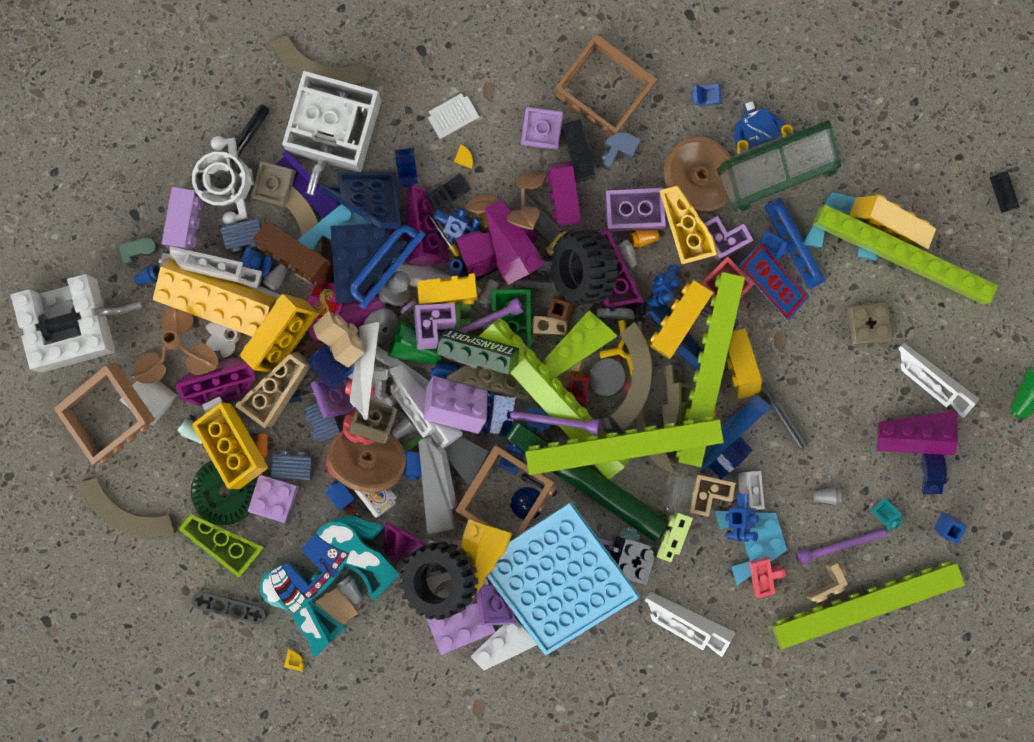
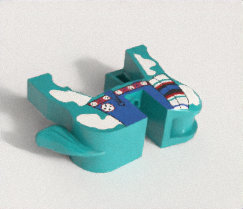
[260,516,400,657]

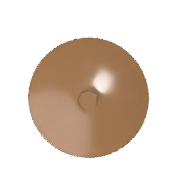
[664,137,737,213]
[328,431,406,492]

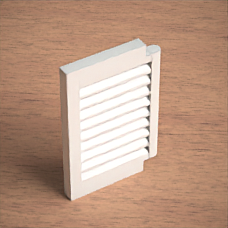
[428,93,479,139]

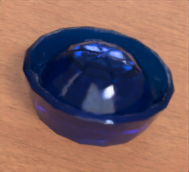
[511,487,541,520]

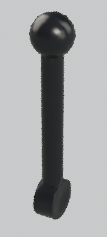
[521,473,557,497]

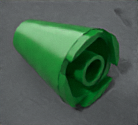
[388,321,442,364]
[1010,366,1034,420]

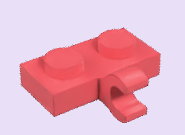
[749,556,786,599]

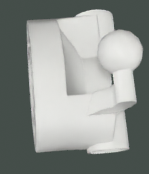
[192,136,254,225]

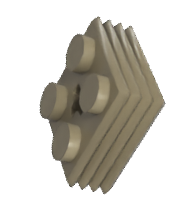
[848,302,892,345]
[349,400,397,444]

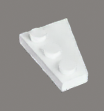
[470,619,537,670]

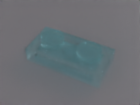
[618,526,641,542]

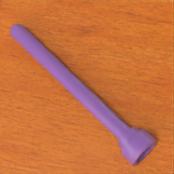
[438,298,524,339]
[510,411,601,435]
[797,529,887,565]

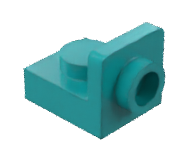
[871,498,903,532]

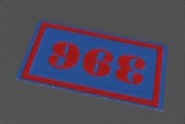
[739,241,809,321]

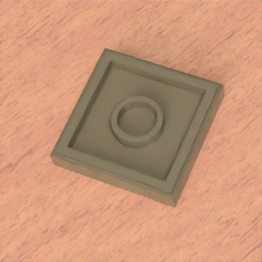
[250,161,296,207]

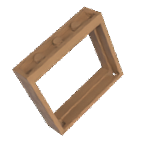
[555,34,657,136]
[54,363,155,465]
[455,444,557,540]

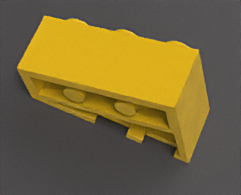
[417,273,478,305]

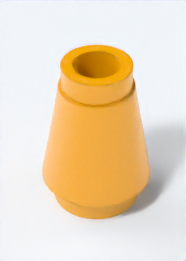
[630,229,659,248]

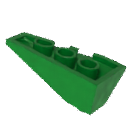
[492,288,532,350]

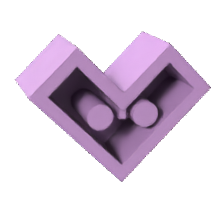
[704,216,753,262]
[414,303,456,349]

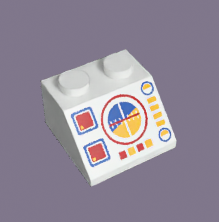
[355,489,397,518]

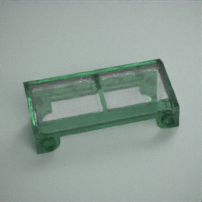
[716,120,842,212]

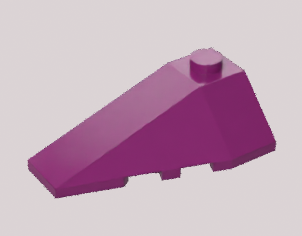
[404,185,450,266]
[485,199,545,285]
[456,227,538,277]
[307,283,386,343]

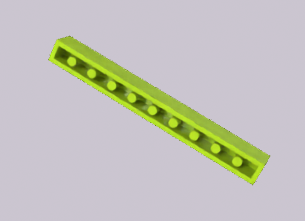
[812,205,998,304]
[676,272,745,467]
[478,317,630,480]
[525,416,724,475]
[772,560,965,649]

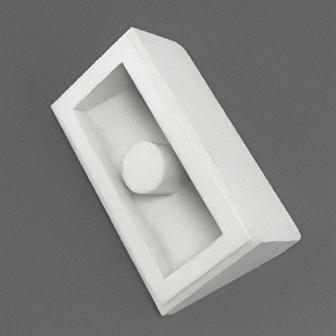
[738,471,765,510]

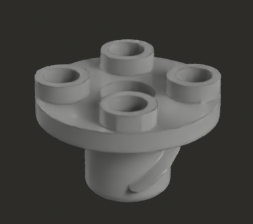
[375,271,410,306]

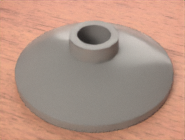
[363,308,399,345]

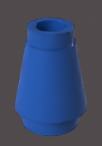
[447,258,466,277]
[134,264,160,286]

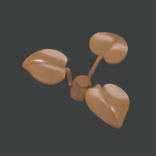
[464,171,547,230]
[131,306,218,383]

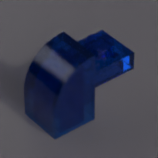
[395,147,418,187]
[708,437,752,479]
[921,454,947,495]

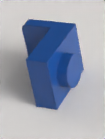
[691,84,722,107]
[758,230,789,259]
[498,443,525,475]

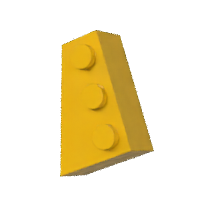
[726,328,762,399]

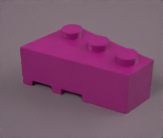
[546,161,581,226]

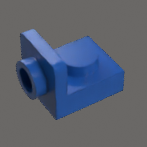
[240,247,274,277]

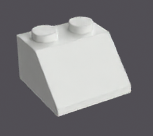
[120,381,178,425]

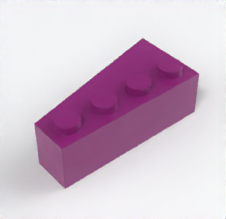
[877,411,958,456]

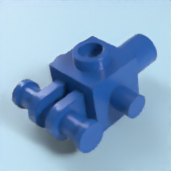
[433,208,483,241]
[647,264,683,308]
[725,493,759,542]

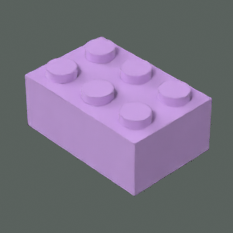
[162,187,203,251]
[605,188,666,232]
[423,376,488,434]
[427,597,496,655]

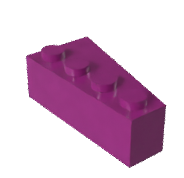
[600,230,643,309]

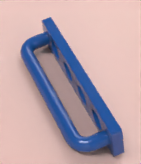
[764,198,826,290]
[350,225,425,309]

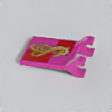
[307,283,343,321]

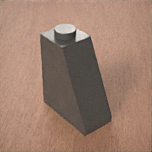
[444,437,489,485]

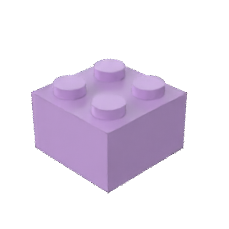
[248,475,299,523]

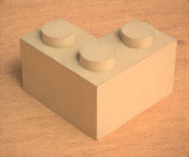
[313,311,364,367]
[688,475,736,517]

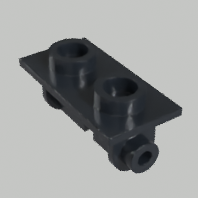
[989,172,1020,213]

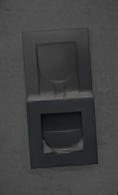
[427,173,472,210]

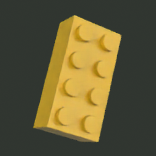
[239,294,319,373]
[192,402,268,489]

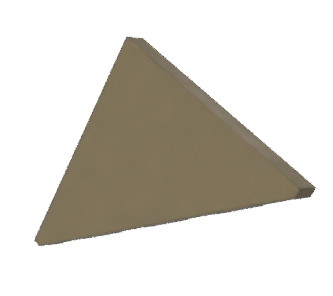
[446,365,538,404]

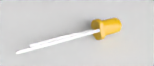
[430,217,461,257]

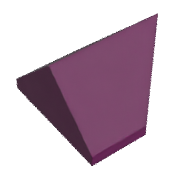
[384,521,427,562]

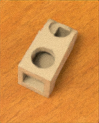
[531,316,568,336]

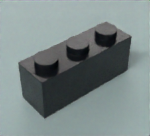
[562,119,595,183]

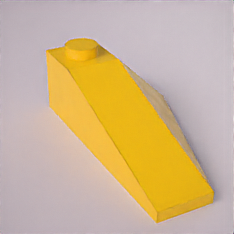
[660,185,718,264]
[461,519,512,598]

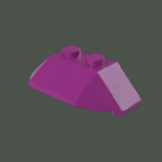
[175,358,256,406]

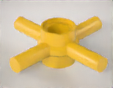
[599,320,652,377]

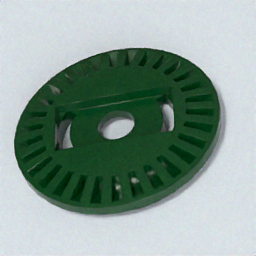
[191,461,257,525]

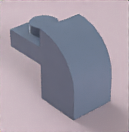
[601,132,641,170]

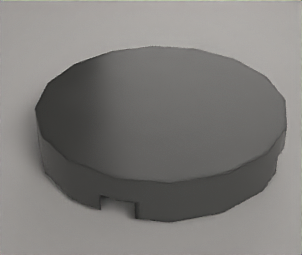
[596,308,634,320]
[589,358,627,397]

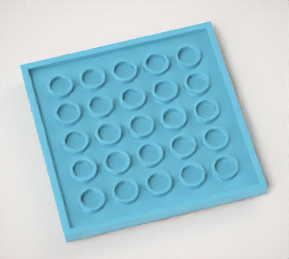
[487,501,640,655]

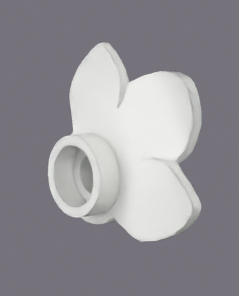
[206,322,241,358]

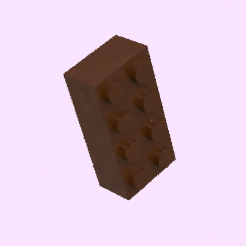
[253,221,334,287]

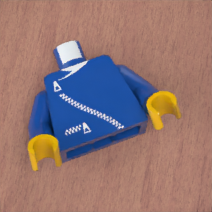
[733,101,794,154]

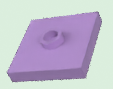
[521,107,563,150]

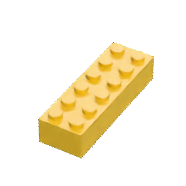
[153,258,276,337]

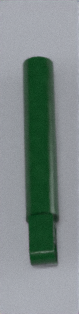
[505,421,669,542]

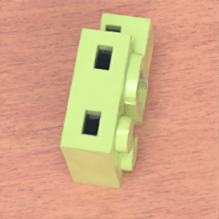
[655,512,693,562]

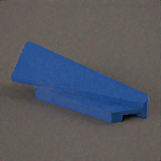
[647,304,704,371]
[698,394,771,472]

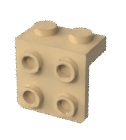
[806,562,848,603]

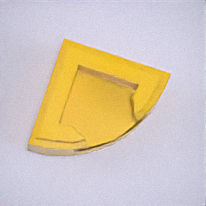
[454,144,473,169]
[284,648,304,672]

